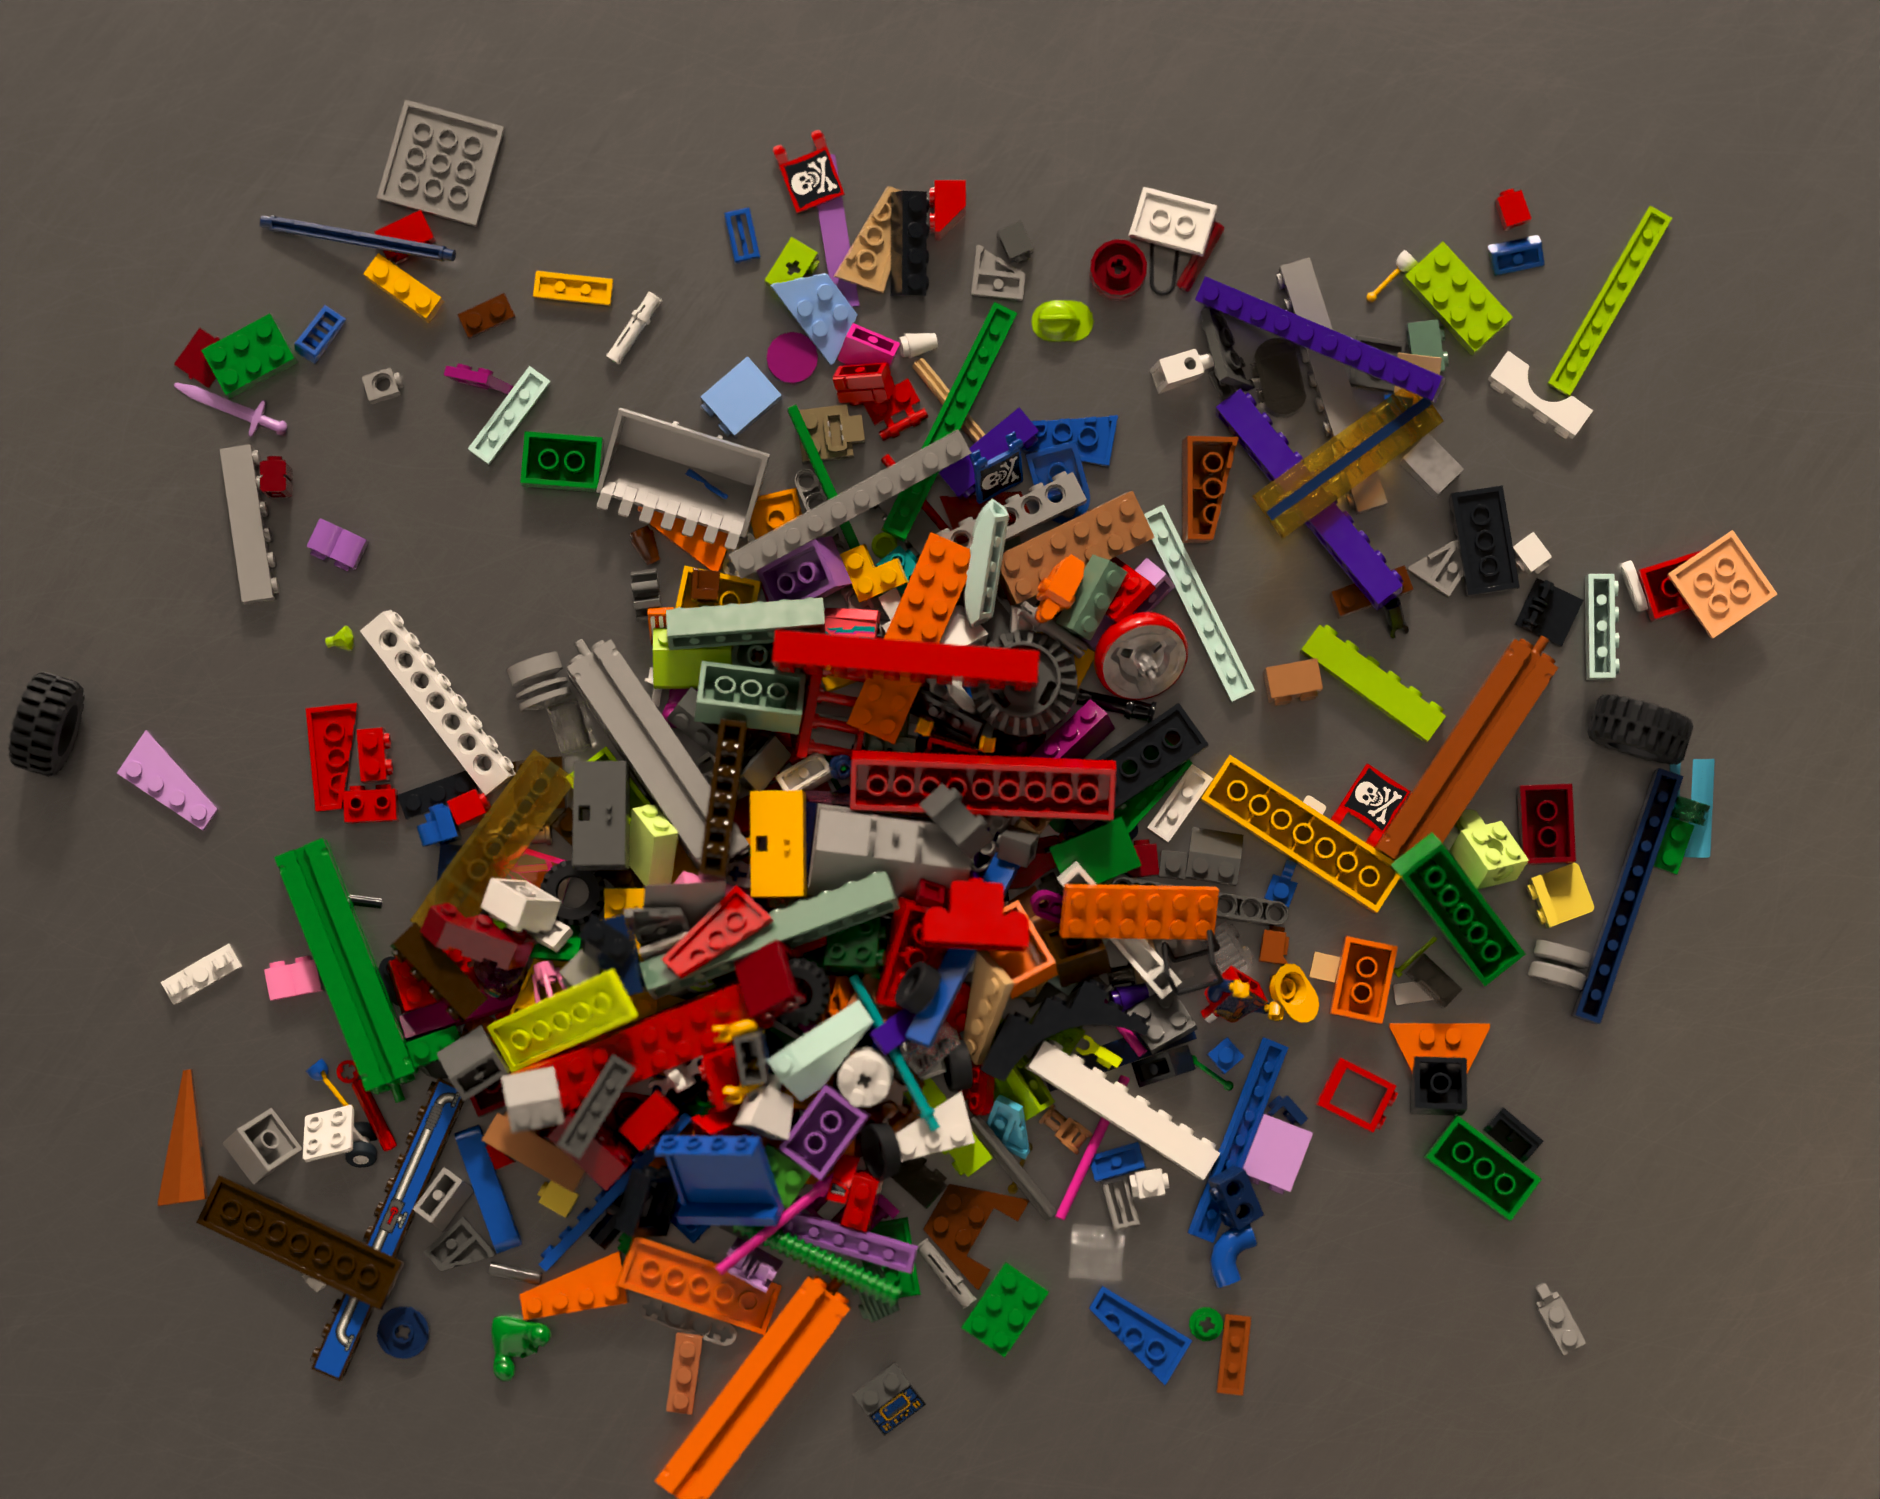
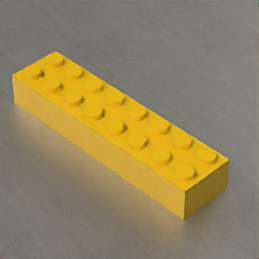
[1200,755,1400,914]

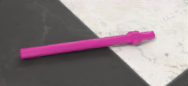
[1055,1075,1130,1221]
[715,1172,834,1275]

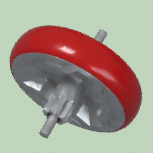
[1094,612,1188,700]

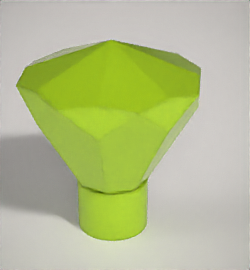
[325,626,354,650]

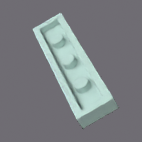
[468,366,551,465]

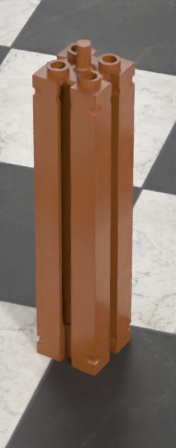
[1374,635,1559,861]

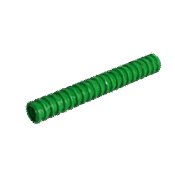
[733,1225,903,1307]

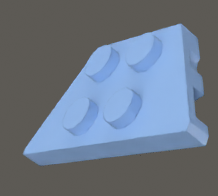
[771,273,858,365]

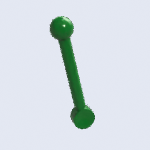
[1191,1055,1234,1091]

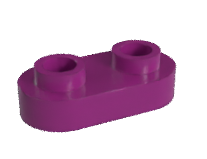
[1030,890,1063,924]

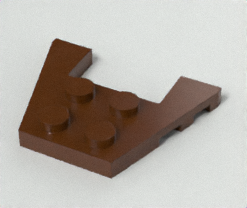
[923,1184,1029,1290]

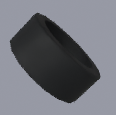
[895,961,941,1014]
[941,1040,973,1092]

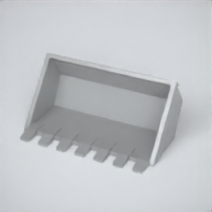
[596,408,771,551]
[807,804,972,911]

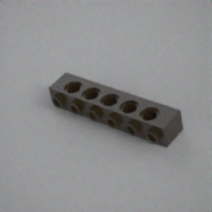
[698,719,747,881]

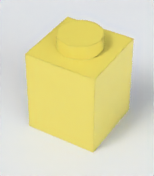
[537,1180,580,1218]

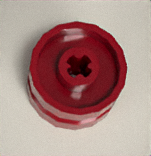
[1090,239,1147,301]

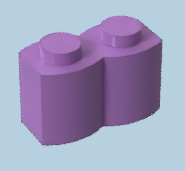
[307,518,369,572]

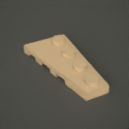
[833,186,901,293]
[963,950,1014,1065]

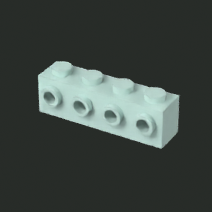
[1585,574,1620,681]

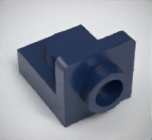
[1267,1095,1309,1126]

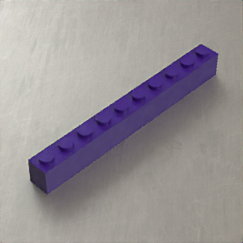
[1195,276,1446,403]
[1215,389,1403,611]

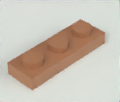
[666,1332,703,1415]

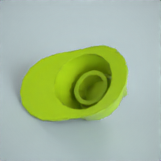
[1031,300,1094,342]

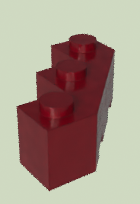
[420,903,536,970]

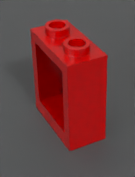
[1315,1057,1398,1133]

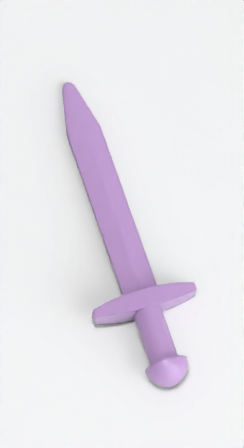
[174,383,287,437]

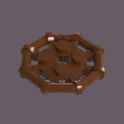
[833,1053,925,1135]

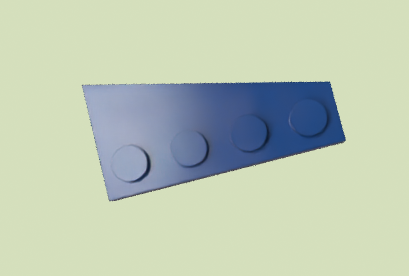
[1021,415,1118,467]

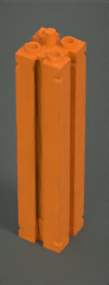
[655,1275,851,1499]

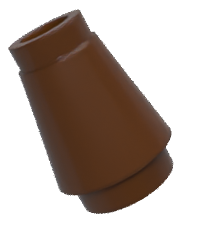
[629,525,660,566]

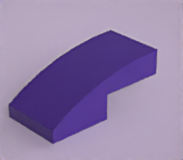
[869,1009,916,1055]

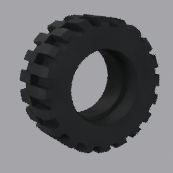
[8,672,85,777]
[1588,694,1693,765]

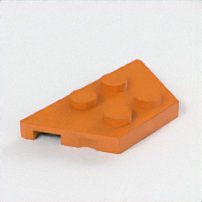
[1389,1023,1490,1074]

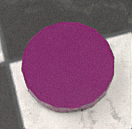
[766,332,818,384]

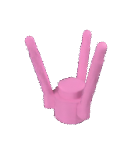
[531,961,568,1003]

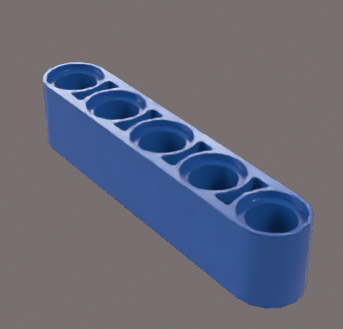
[454,1124,522,1254]

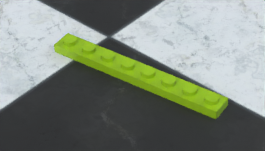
[1547,206,1672,397]

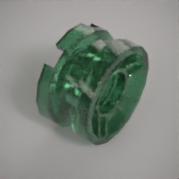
[1671,796,1710,826]

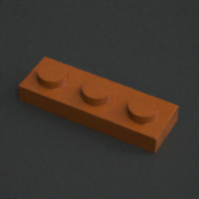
[1216,1314,1252,1396]

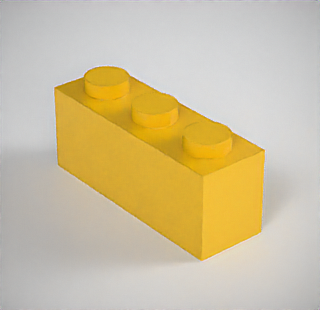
[363,253,444,323]

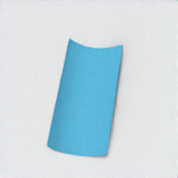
[1670,759,1715,858]

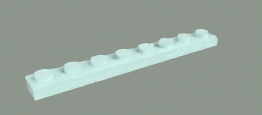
[1144,505,1255,703]

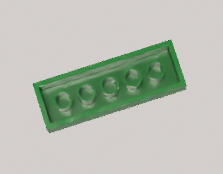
[1391,832,1526,986]

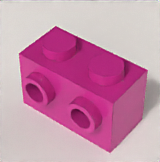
[837,323,900,369]

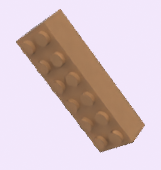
[999,491,1155,605]

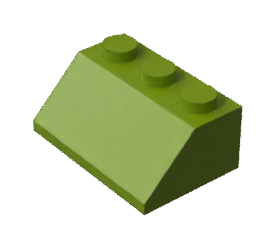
[653,628,733,689]

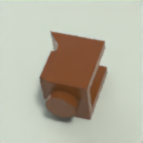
[1259,926,1290,965]

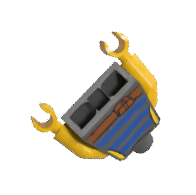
[713,1020,770,1104]

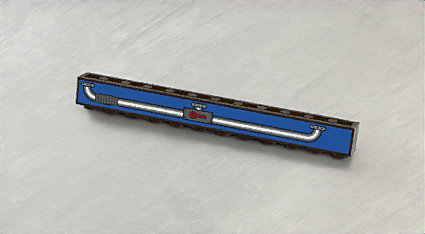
[310,1078,465,1381]

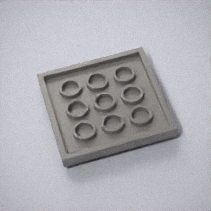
[377,100,505,227]

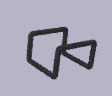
[1162,929,1224,996]

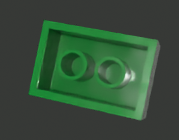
[201,313,298,399]
[520,431,604,492]
[961,1262,1049,1358]

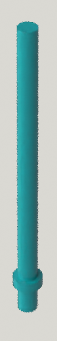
[849,974,940,1132]

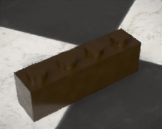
[390,922,488,1022]

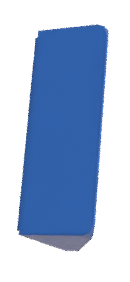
[1488,235,1545,276]

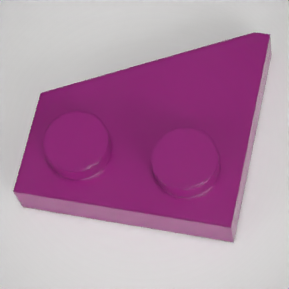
[444,364,514,395]

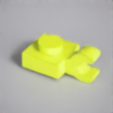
[1075,1035,1123,1069]

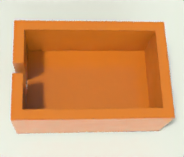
[986,900,1058,999]

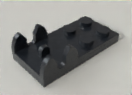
[1449,485,1520,596]

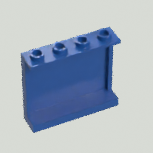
[654,1135,784,1226]

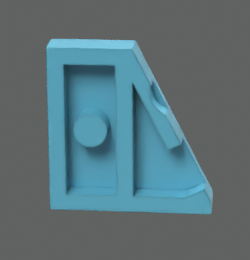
[986,1094,1030,1160]

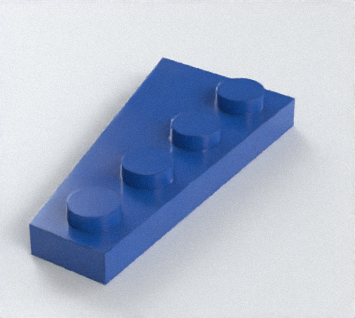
[1089,1286,1192,1386]

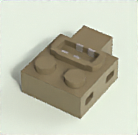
[799,404,865,464]

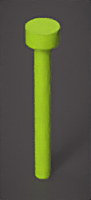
[1393,936,1437,978]

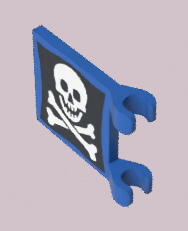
[970,432,1023,504]

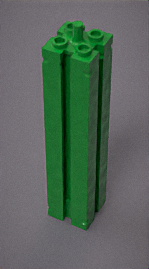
[274,838,420,1103]

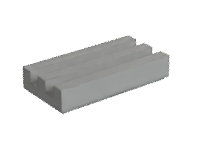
[1101,1174,1140,1232]

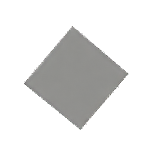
[643,881,726,930]

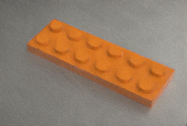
[1059,884,1219,940]
[616,1237,782,1335]

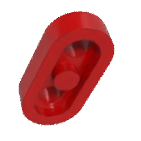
[968,1063,995,1116]

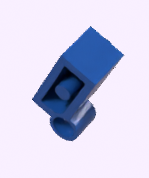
[417,803,462,847]

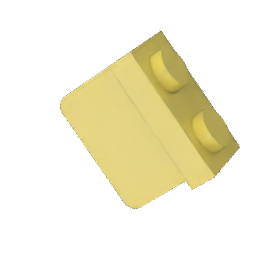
[1527,863,1594,929]

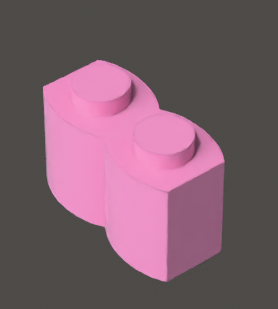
[264,956,323,1001]

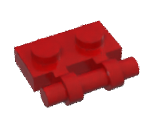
[863,379,929,441]

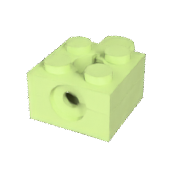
[1449,809,1529,889]

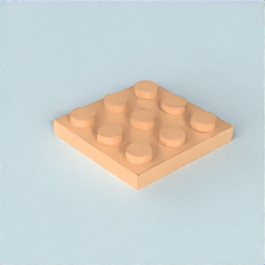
[1667,530,1777,639]

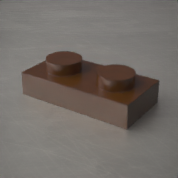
[457,293,516,339]

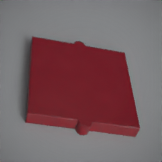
[174,328,220,389]

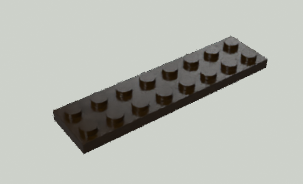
[196,1175,405,1310]

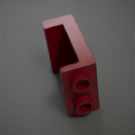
[733,939,806,1024]

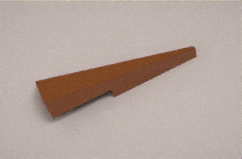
[158,1069,208,1206]

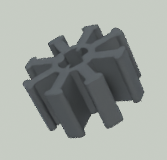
[630,568,662,622]

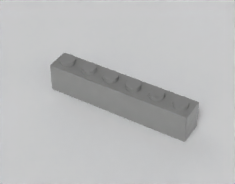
[220,444,279,605]

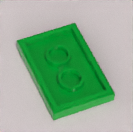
[1049,817,1142,884]
[862,1217,921,1298]

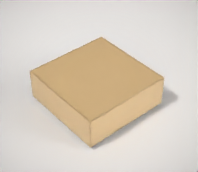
[1309,952,1340,983]

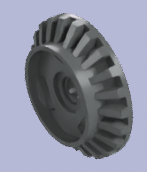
[970,630,1078,737]

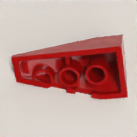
[876,897,941,1009]

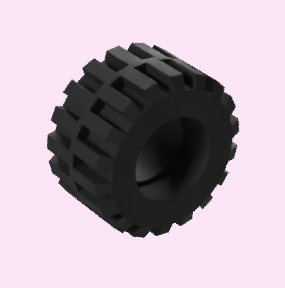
[540,860,606,926]
[776,957,831,1027]

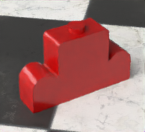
[920,878,1029,953]

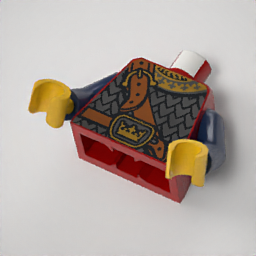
[915,717,996,756]
[1201,966,1284,1023]

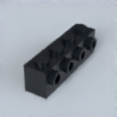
[891,191,930,297]

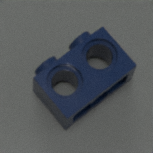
[1208,1165,1264,1230]

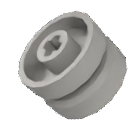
[1527,940,1592,990]

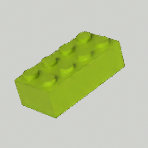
[1402,241,1513,356]

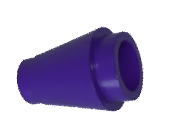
[1109,983,1149,1012]

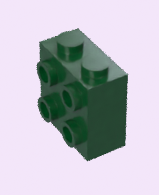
[824,916,889,975]

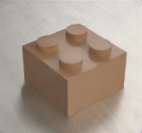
[1263,658,1323,706]

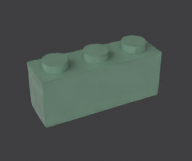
[1055,554,1128,641]

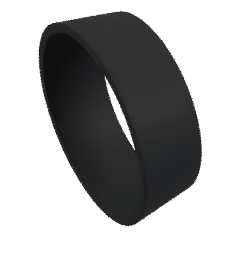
[860,1123,901,1181]

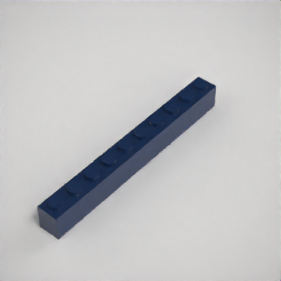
[1572,768,1684,1025]

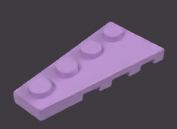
[117,730,219,831]

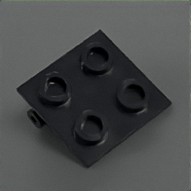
[1515,578,1584,647]

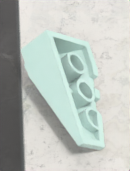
[767,1000,874,1102]

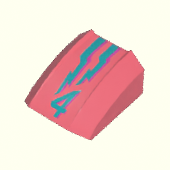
[824,608,881,638]

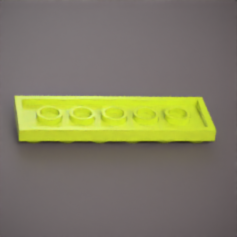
[487,969,638,1073]

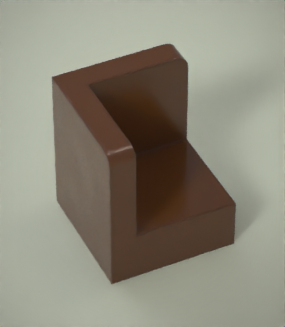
[691,568,720,603]

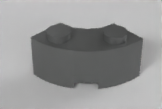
[919,783,993,859]

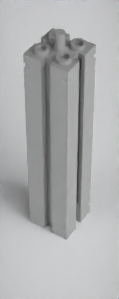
[567,639,749,871]

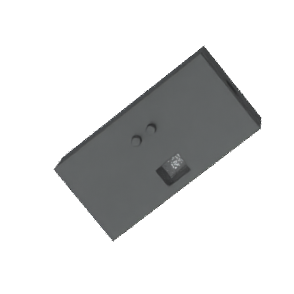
[572,761,630,871]

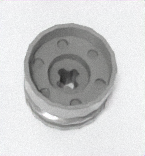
[506,651,572,712]

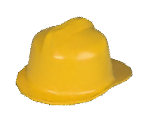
[1269,964,1319,1023]

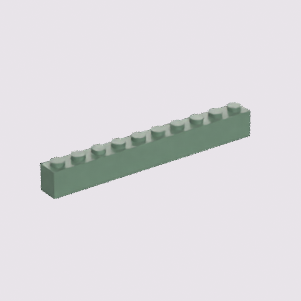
[639,871,900,1000]

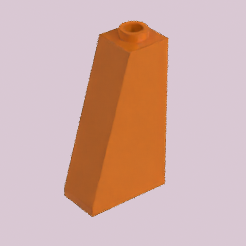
[637,506,728,572]

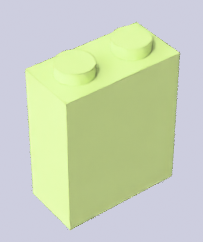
[629,804,678,885]

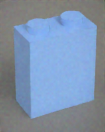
[701,356,782,439]

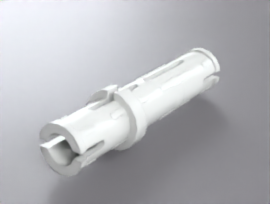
[606,292,662,365]

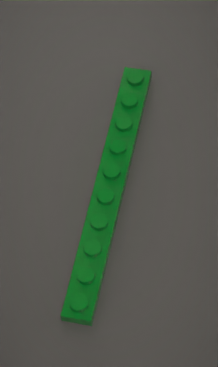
[881,302,1017,542]

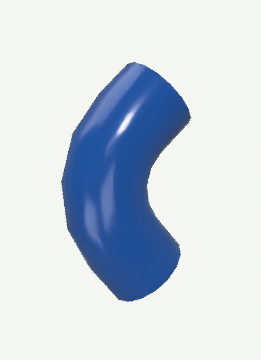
[1210,1224,1257,1288]

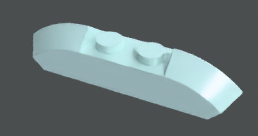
[963,499,1009,628]

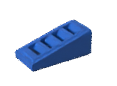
[294,305,346,364]

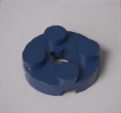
[377,1306,430,1359]

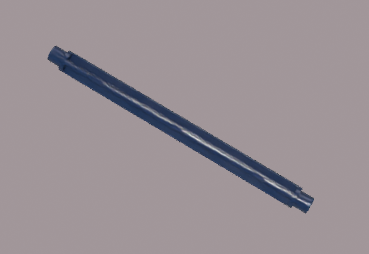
[260,215,456,262]

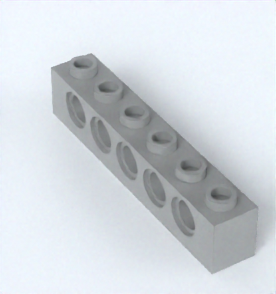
[936,471,1087,549]

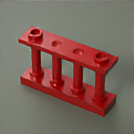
[793,670,866,760]

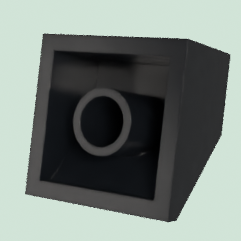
[1411,1056,1467,1116]

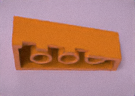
[520,1251,629,1320]

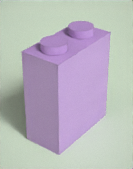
[1242,1114,1313,1195]

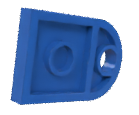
[1026,440,1090,523]

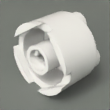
[838,1046,894,1107]

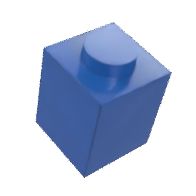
[1206,1037,1244,1074]

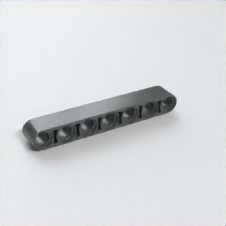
[1110,877,1289,926]

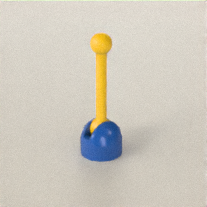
[306,1058,353,1107]

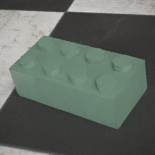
[694,661,806,734]

